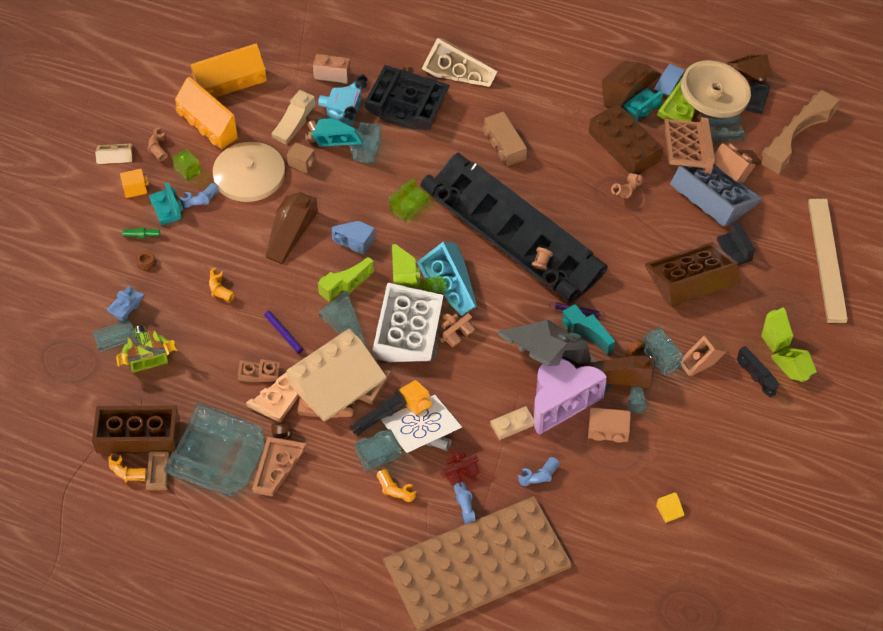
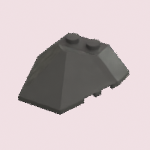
[497,320,591,366]

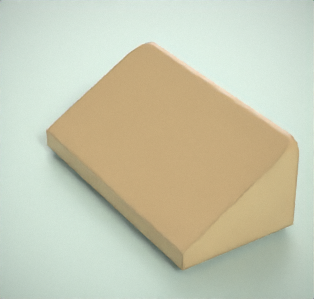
[95,144,133,164]

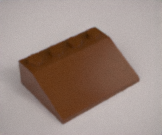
[645,242,740,306]

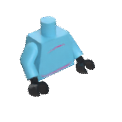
[318,74,368,125]

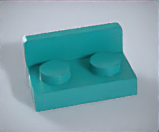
[623,88,663,121]
[149,182,183,226]

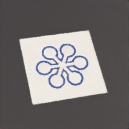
[381,395,462,453]

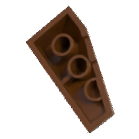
[266,192,318,264]
[575,356,656,389]

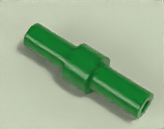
[122,227,160,238]

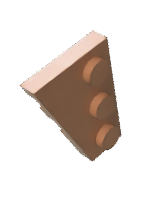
[252,437,307,496]

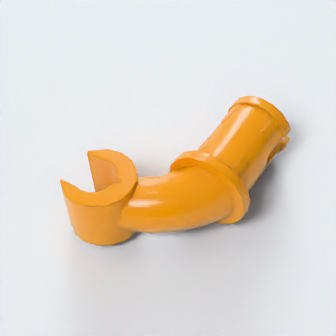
[209,268,235,303]
[108,454,146,483]
[376,469,416,502]

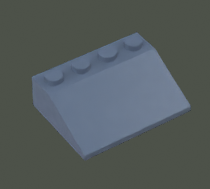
[670,160,763,226]

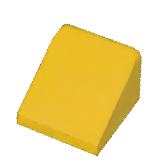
[656,492,684,523]

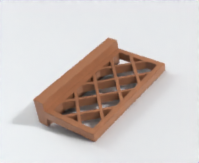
[664,117,715,174]

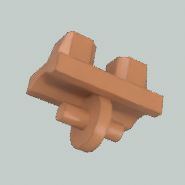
[439,313,475,348]

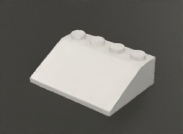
[371,283,443,362]

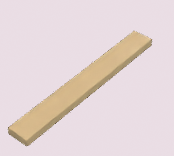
[808,199,848,323]

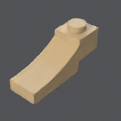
[271,90,315,145]

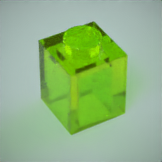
[172,148,201,181]

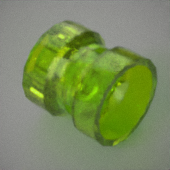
[420,276,446,295]

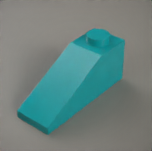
[311,118,364,147]

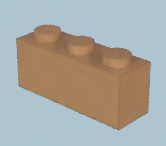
[483,111,527,167]

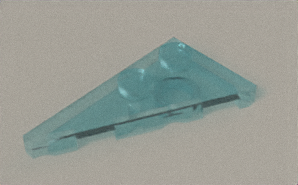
[319,291,367,348]

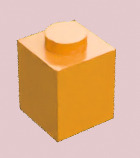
[120,169,149,198]
[399,380,432,415]

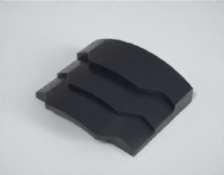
[365,65,450,130]

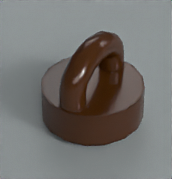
[271,422,292,440]

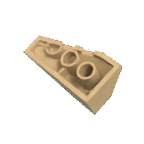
[422,38,498,87]

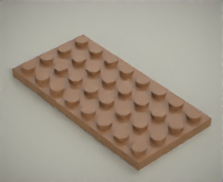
[383,496,572,631]

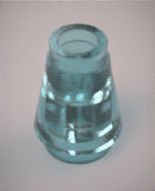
[627,386,647,413]

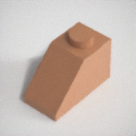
[678,335,727,376]

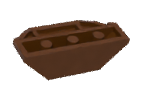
[602,61,661,108]

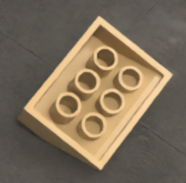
[286,329,387,422]

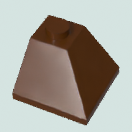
[725,54,772,82]

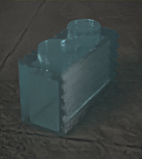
[354,429,402,472]

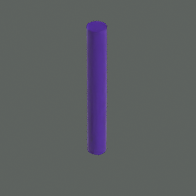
[264,311,303,354]

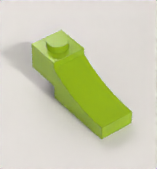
[318,257,374,302]

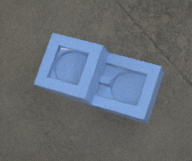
[654,64,686,97]

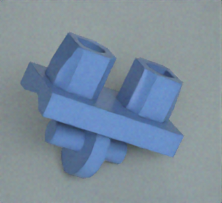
[107,286,144,322]

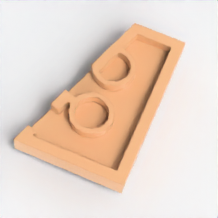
[246,372,299,422]

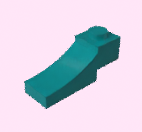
[561,304,615,355]

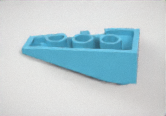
[417,242,477,316]

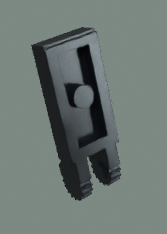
[736,346,779,397]

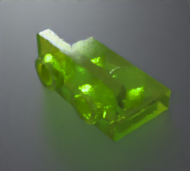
[389,178,430,222]

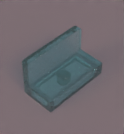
[93,320,135,352]

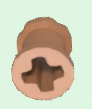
[531,247,553,271]

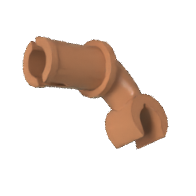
[147,127,168,162]
[611,173,643,199]

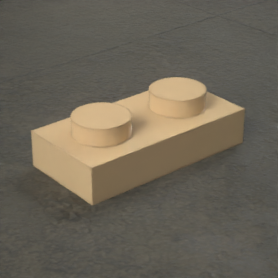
[490,406,534,440]

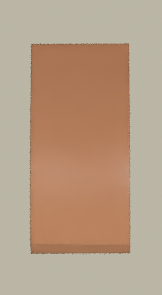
[237,359,280,382]

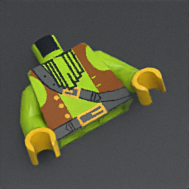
[116,325,178,373]

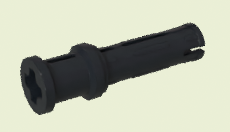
[350,391,407,436]

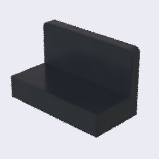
[717,222,755,265]

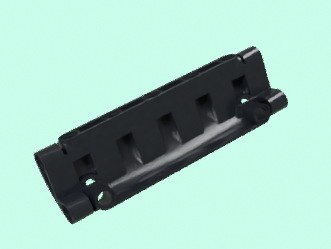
[420,152,608,303]

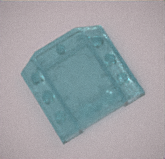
[164,403,264,498]

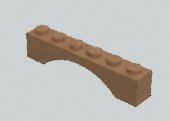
[761,90,840,174]

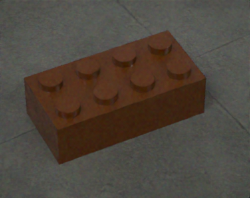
[589,104,663,175]
[92,406,180,453]

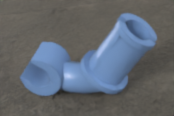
[179,183,219,208]
[518,457,560,486]
[454,482,476,525]

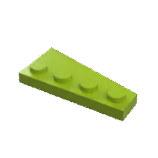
[657,77,695,122]

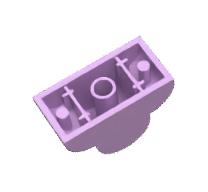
[533,359,607,435]

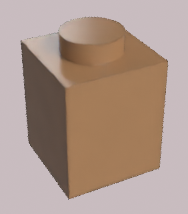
[287,142,316,173]

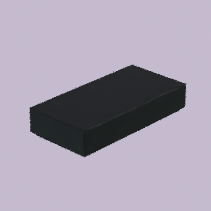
[745,81,770,114]

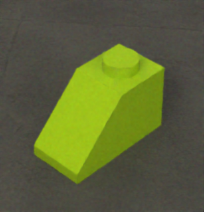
[771,347,817,382]

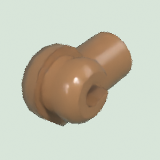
[305,120,317,143]

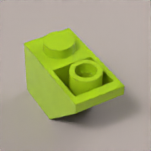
[761,307,793,354]

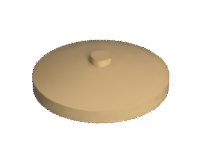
[681,60,751,118]
[213,142,285,202]

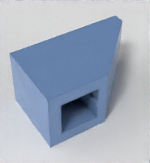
[331,221,375,254]

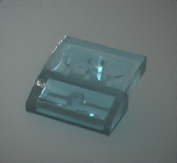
[702,113,745,141]

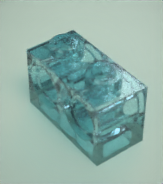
[350,122,382,164]
[643,327,683,376]

